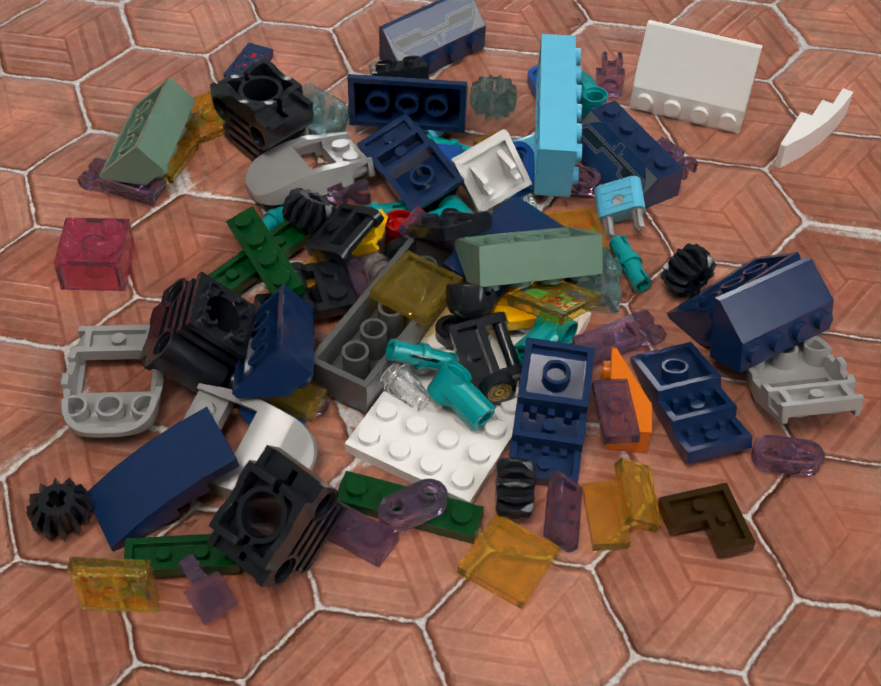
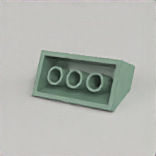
[99,77,196,185]
[454,226,603,292]

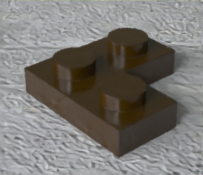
[657,483,756,558]

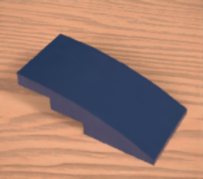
[357,113,464,215]
[443,194,565,304]
[509,337,595,490]
[630,342,753,464]
[87,407,240,552]

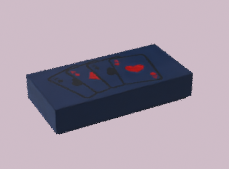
[223,42,274,78]

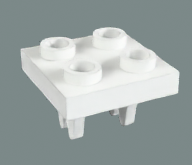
[451,129,532,211]

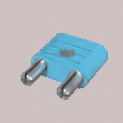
[594,176,646,239]

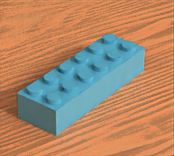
[534,34,582,197]

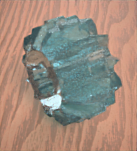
[469,74,517,120]

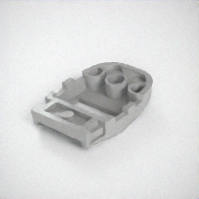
[245,132,375,205]
[61,324,166,438]
[743,335,864,424]
[183,383,318,499]

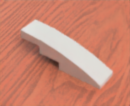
[774,88,853,168]

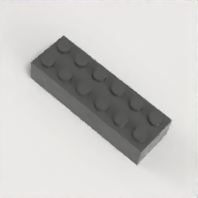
[309,237,464,413]

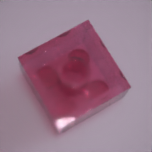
[54,217,135,291]

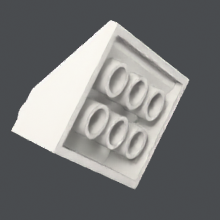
[629,20,763,134]

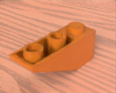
[599,348,652,454]

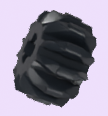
[282,188,336,234]
[660,243,717,298]
[495,457,535,520]
[26,477,93,542]

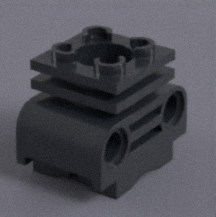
[210,57,314,160]
[139,271,256,397]
[206,445,347,587]

